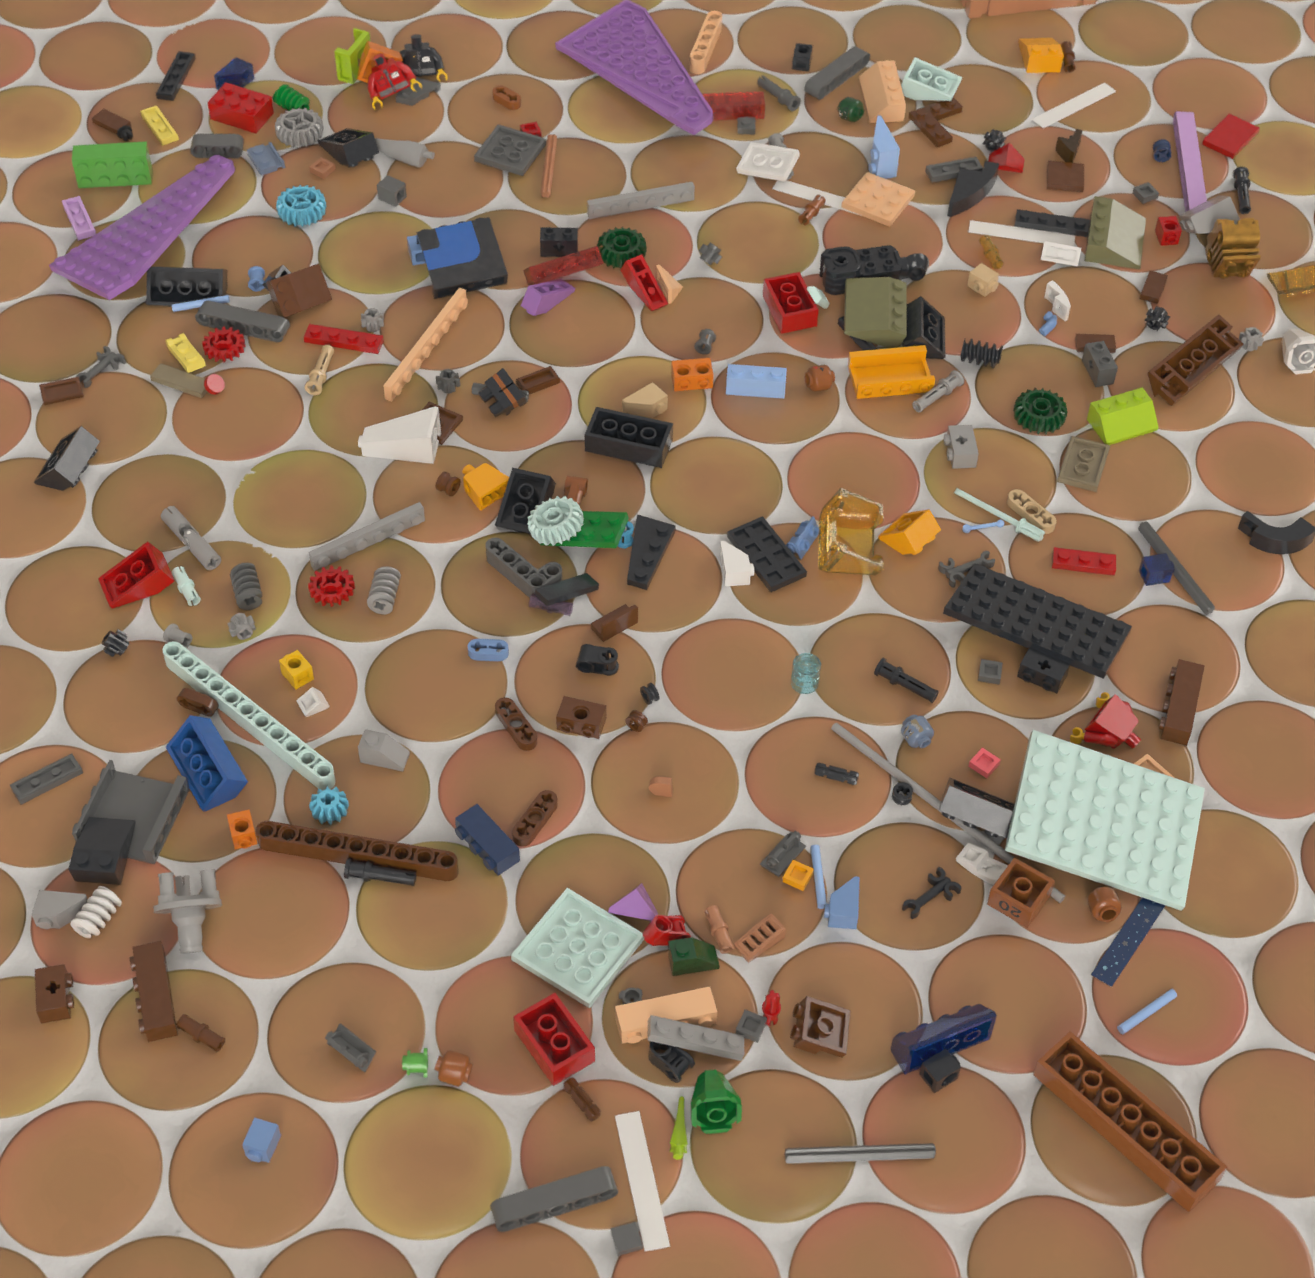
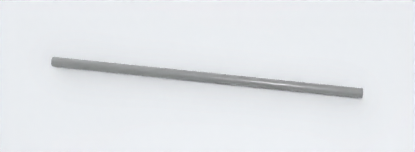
[831,722,1065,903]

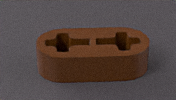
[177,688,219,717]

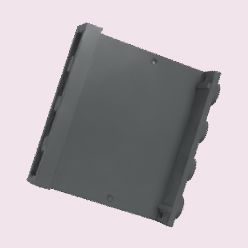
[72,760,190,864]

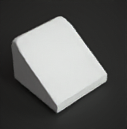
[296,687,330,717]

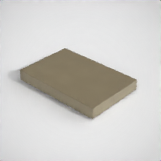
[1057,436,1110,492]

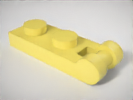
[165,333,206,373]

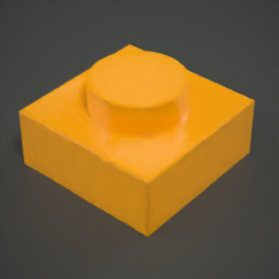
[782,860,814,891]

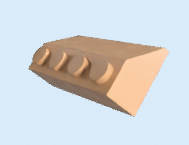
[859,60,906,123]

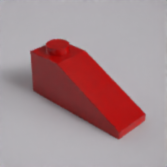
[620,254,668,312]

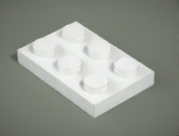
[736,142,800,182]

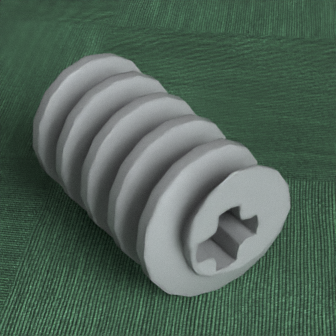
[367,566,401,615]

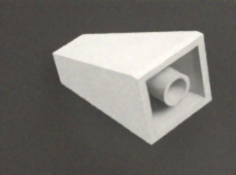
[358,407,441,464]

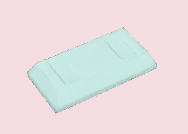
[807,286,830,309]

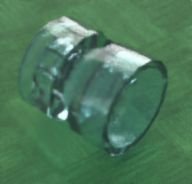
[791,653,821,694]

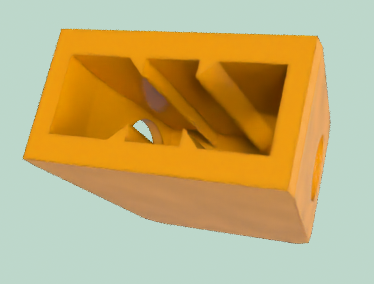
[462,463,509,511]

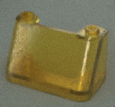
[818,488,885,575]

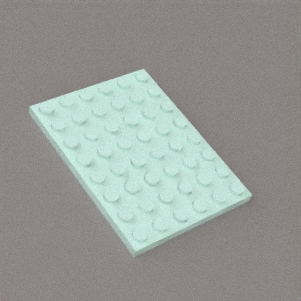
[1005,730,1205,911]

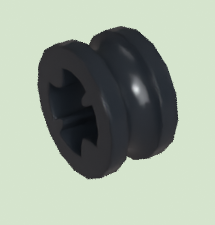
[640,683,660,705]
[892,782,913,805]

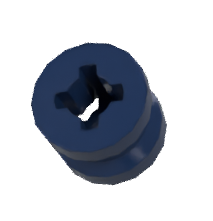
[1153,139,1172,162]

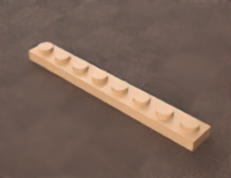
[384,288,468,402]

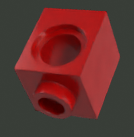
[1155,216,1182,246]

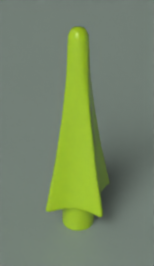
[669,1096,688,1160]

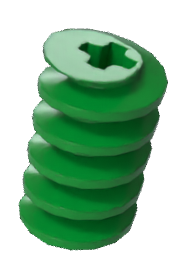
[272,84,310,111]

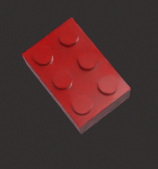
[207,82,274,134]
[763,272,819,334]
[513,993,595,1086]

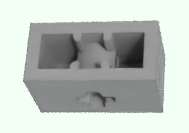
[944,425,979,469]

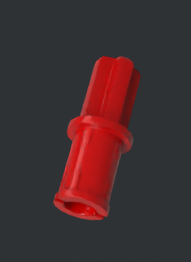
[762,990,781,1026]

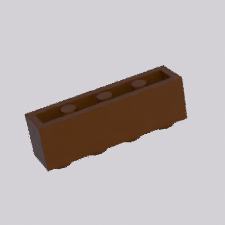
[1159,659,1205,746]
[129,941,178,1042]

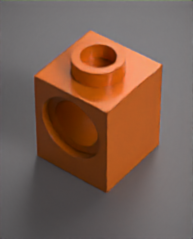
[227,809,258,849]

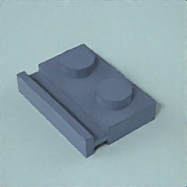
[247,142,285,176]

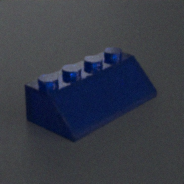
[891,1003,997,1075]

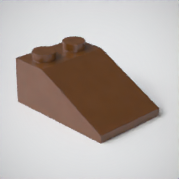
[266,263,332,318]

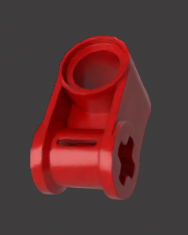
[643,915,691,946]

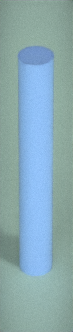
[172,295,230,312]
[810,845,827,909]
[1117,989,1177,1034]

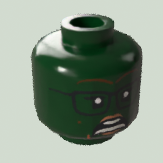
[838,97,864,122]

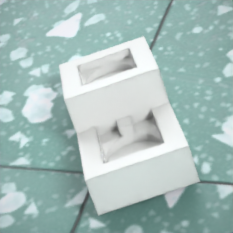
[1044,280,1071,321]
[956,843,1008,885]

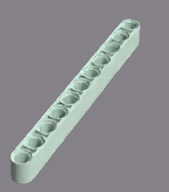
[162,641,336,790]

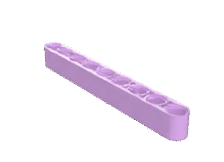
[1173,111,1207,212]

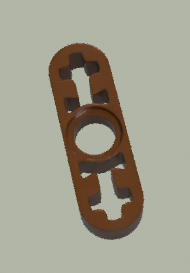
[495,697,537,751]
[512,790,558,847]

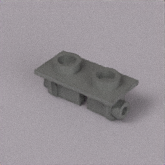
[760,831,806,877]
[325,1023,377,1072]

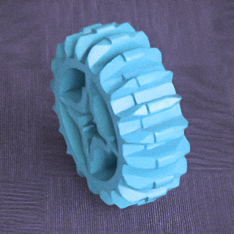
[276,185,327,227]

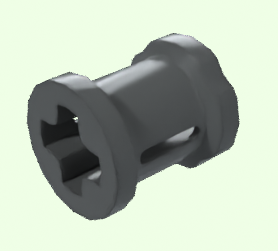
[695,329,716,354]

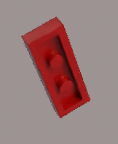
[1052,547,1116,576]

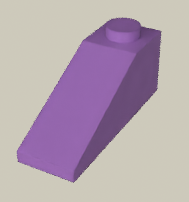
[521,279,575,316]

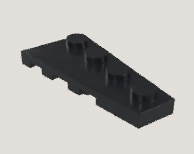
[627,514,676,590]

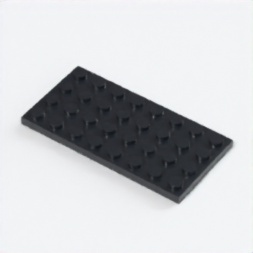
[943,564,1132,679]

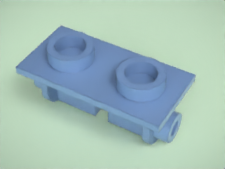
[786,516,820,559]

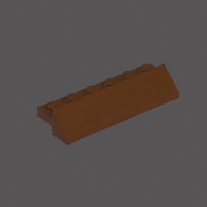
[1147,314,1244,406]

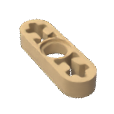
[1007,489,1056,534]

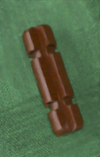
[563,1077,601,1121]

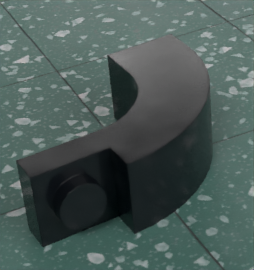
[1238,511,1315,554]

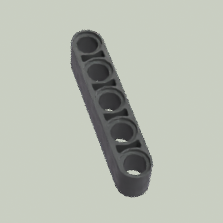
[804,46,870,100]
[195,301,290,342]
[490,1166,618,1232]

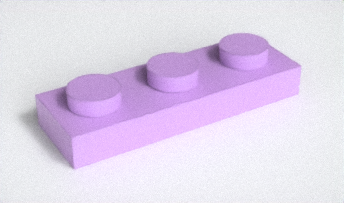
[62,196,96,240]

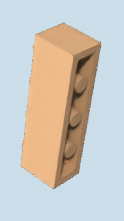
[615,987,717,1044]

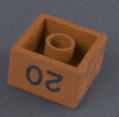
[987,857,1055,928]

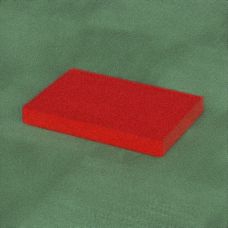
[1202,114,1260,159]

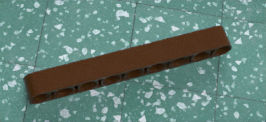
[256,821,459,881]

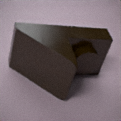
[1055,129,1083,163]

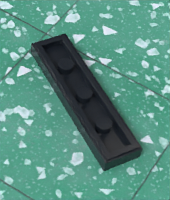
[156,51,196,101]

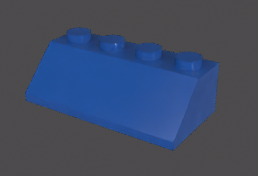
[166,715,248,811]

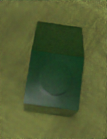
[668,937,720,976]

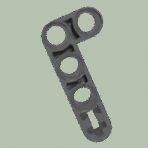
[485,538,563,601]

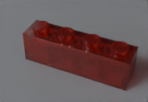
[702,91,765,120]
[523,246,603,286]

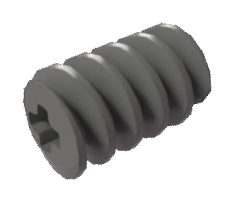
[230,562,262,610]

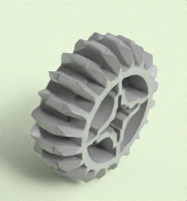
[275,108,324,148]

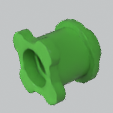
[402,1048,428,1078]

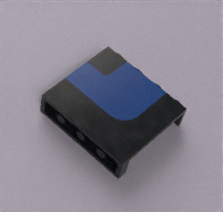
[416,217,508,299]

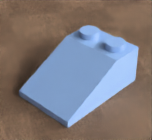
[869,115,900,179]

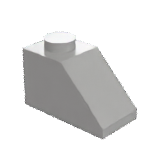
[358,729,410,771]
[32,890,88,929]

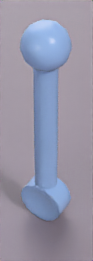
[962,520,1004,533]

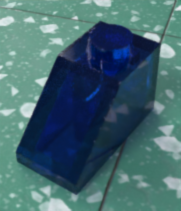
[214,57,255,90]

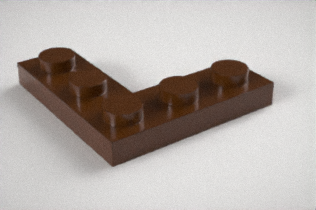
[909,97,963,148]

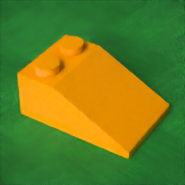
[1018,38,1064,73]

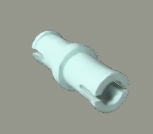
[171,566,201,606]

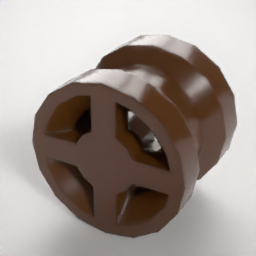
[435,471,461,497]

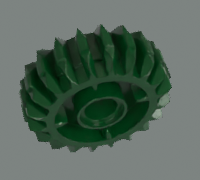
[597,226,647,269]
[1013,388,1068,435]

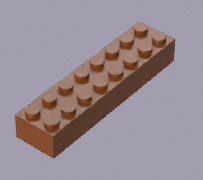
[1033,1031,1227,1212]

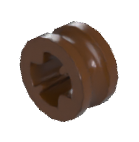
[625,710,648,732]

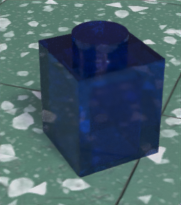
[1139,553,1174,586]

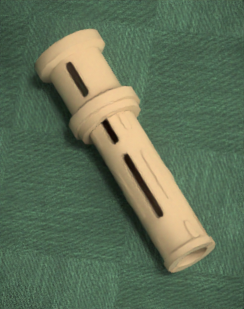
[305,345,334,395]

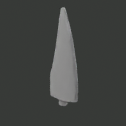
[375,138,435,168]

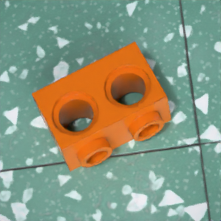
[671,358,714,391]

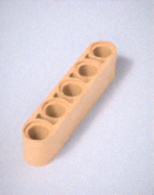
[690,11,722,75]

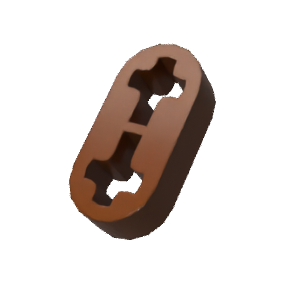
[493,86,521,110]

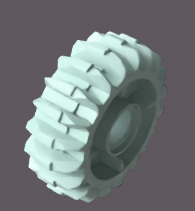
[527,496,584,546]

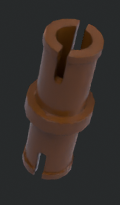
[1061,41,1076,73]
[176,1014,226,1052]

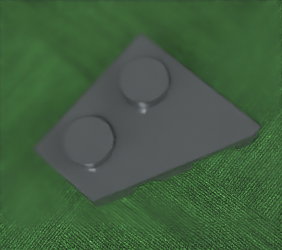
[396,77,441,106]

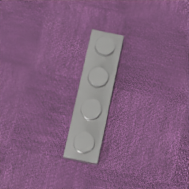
[647,1015,745,1061]

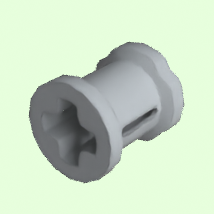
[163,624,192,649]

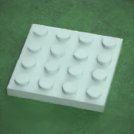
[511,888,644,1008]

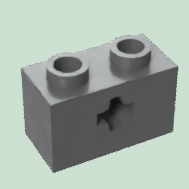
[1082,341,1118,387]

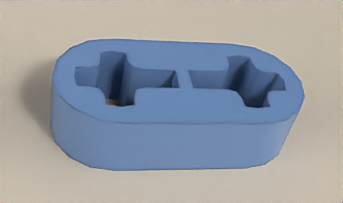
[468,639,509,661]

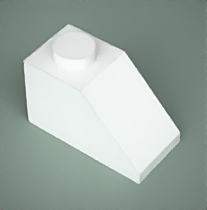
[720,541,754,587]

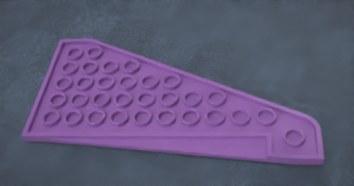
[555,0,713,135]
[49,155,235,300]

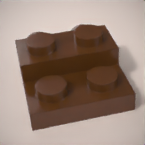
[790,996,851,1058]

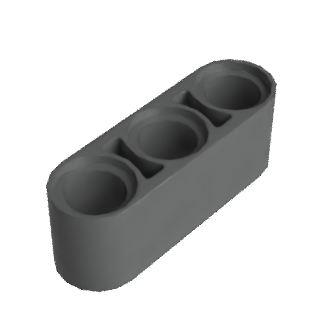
[190,134,244,158]

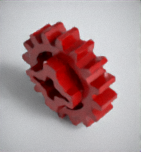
[202,326,246,363]
[308,565,355,607]

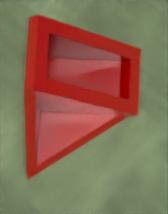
[988,143,1025,173]

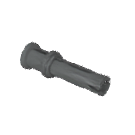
[757,75,801,111]

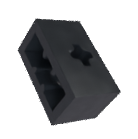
[540,227,578,257]
[1017,647,1070,694]

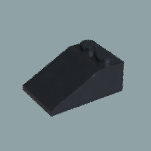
[317,128,379,167]
[495,467,556,534]
[68,817,136,885]

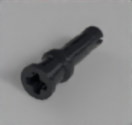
[1233,167,1251,214]
[874,658,939,703]
[344,858,417,886]

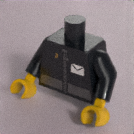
[400,34,448,83]

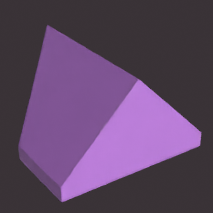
[608,883,658,921]

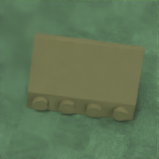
[1084,196,1146,269]
[844,277,907,348]

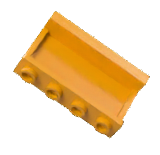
[848,345,935,399]

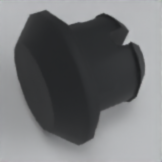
[117,125,133,141]

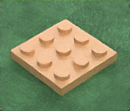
[841,172,915,227]

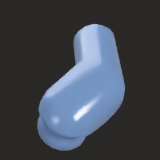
[1039,311,1057,336]

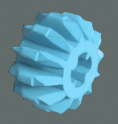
[309,786,349,825]

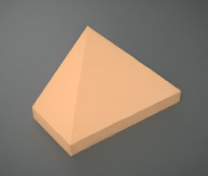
[656,265,683,304]

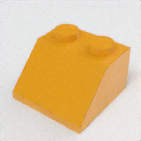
[878,509,941,555]

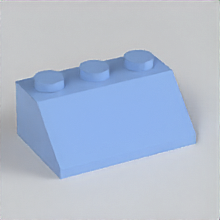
[726,364,787,399]

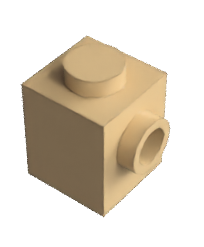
[967,263,999,297]

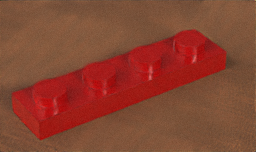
[304,324,384,354]

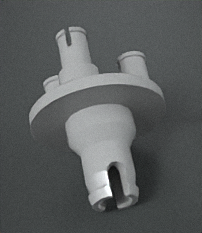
[153,869,222,954]

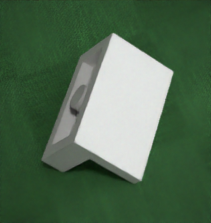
[1041,241,1081,267]

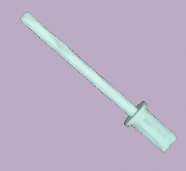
[954,488,1045,542]

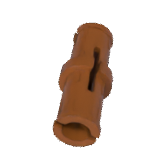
[798,195,826,225]

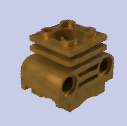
[1205,218,1261,278]

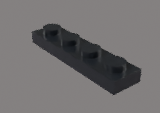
[1014,209,1090,237]

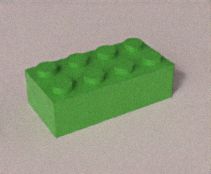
[72,142,153,188]

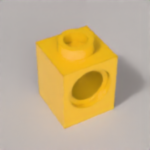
[279,650,314,690]

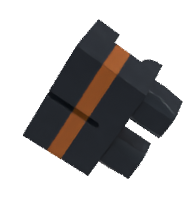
[478,368,527,417]

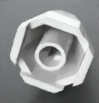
[1282,329,1315,374]

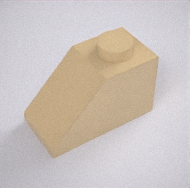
[622,382,668,418]

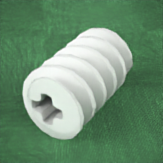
[70,886,122,938]

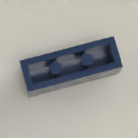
[455,804,520,876]

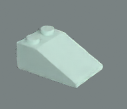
[901,58,963,101]

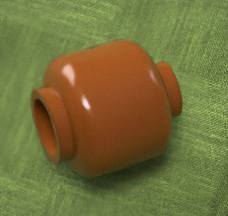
[805,365,835,392]
[1088,887,1122,922]
[434,1050,473,1087]

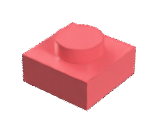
[968,748,1001,778]

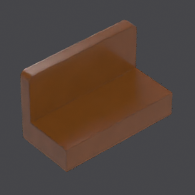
[591,604,638,642]

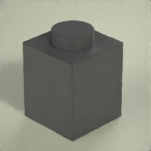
[377,175,407,207]

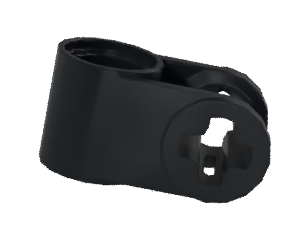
[576,644,619,676]
[648,1041,695,1083]

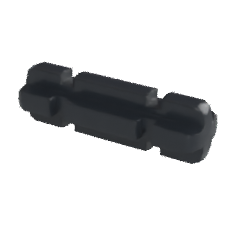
[815,762,859,785]

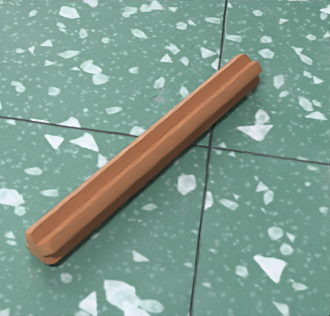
[541,134,557,198]

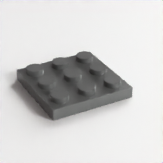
[474,124,546,176]

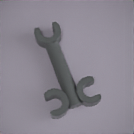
[76,346,126,388]
[938,551,995,588]

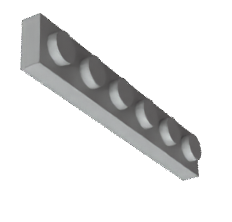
[587,182,695,219]
[309,502,425,571]

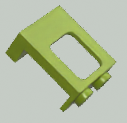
[334,28,371,84]

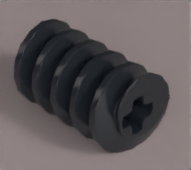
[961,338,1003,368]

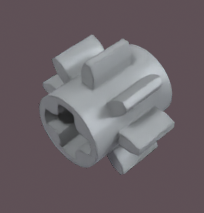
[361,308,384,332]
[1239,327,1264,351]
[227,613,256,640]

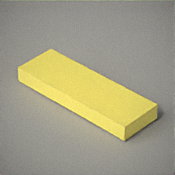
[140,106,179,146]

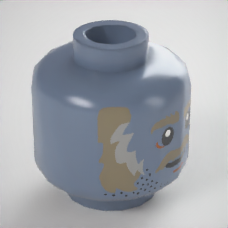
[901,715,934,748]

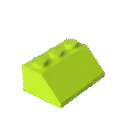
[1087,387,1159,445]

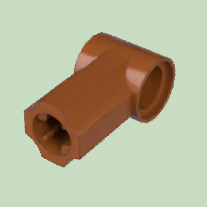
[563,475,588,506]

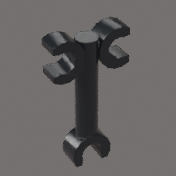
[902,867,962,919]

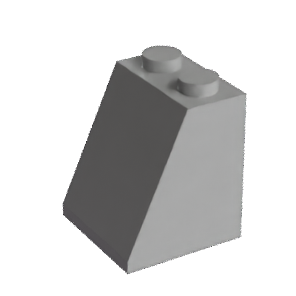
[1179,195,1240,234]

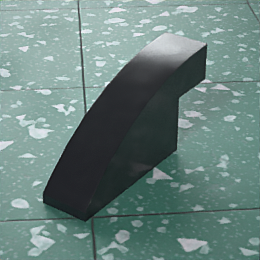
[947,161,999,217]

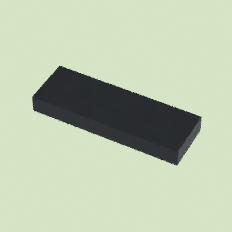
[535,573,599,606]

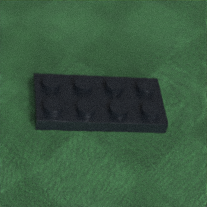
[727,516,807,592]

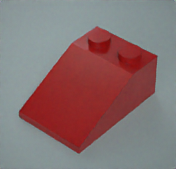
[98,541,175,609]

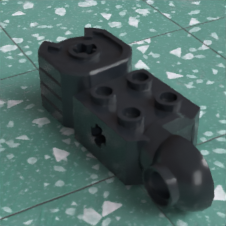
[819,245,929,295]

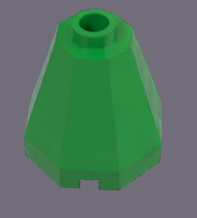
[690,1069,742,1134]

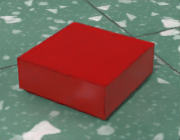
[520,122,542,137]

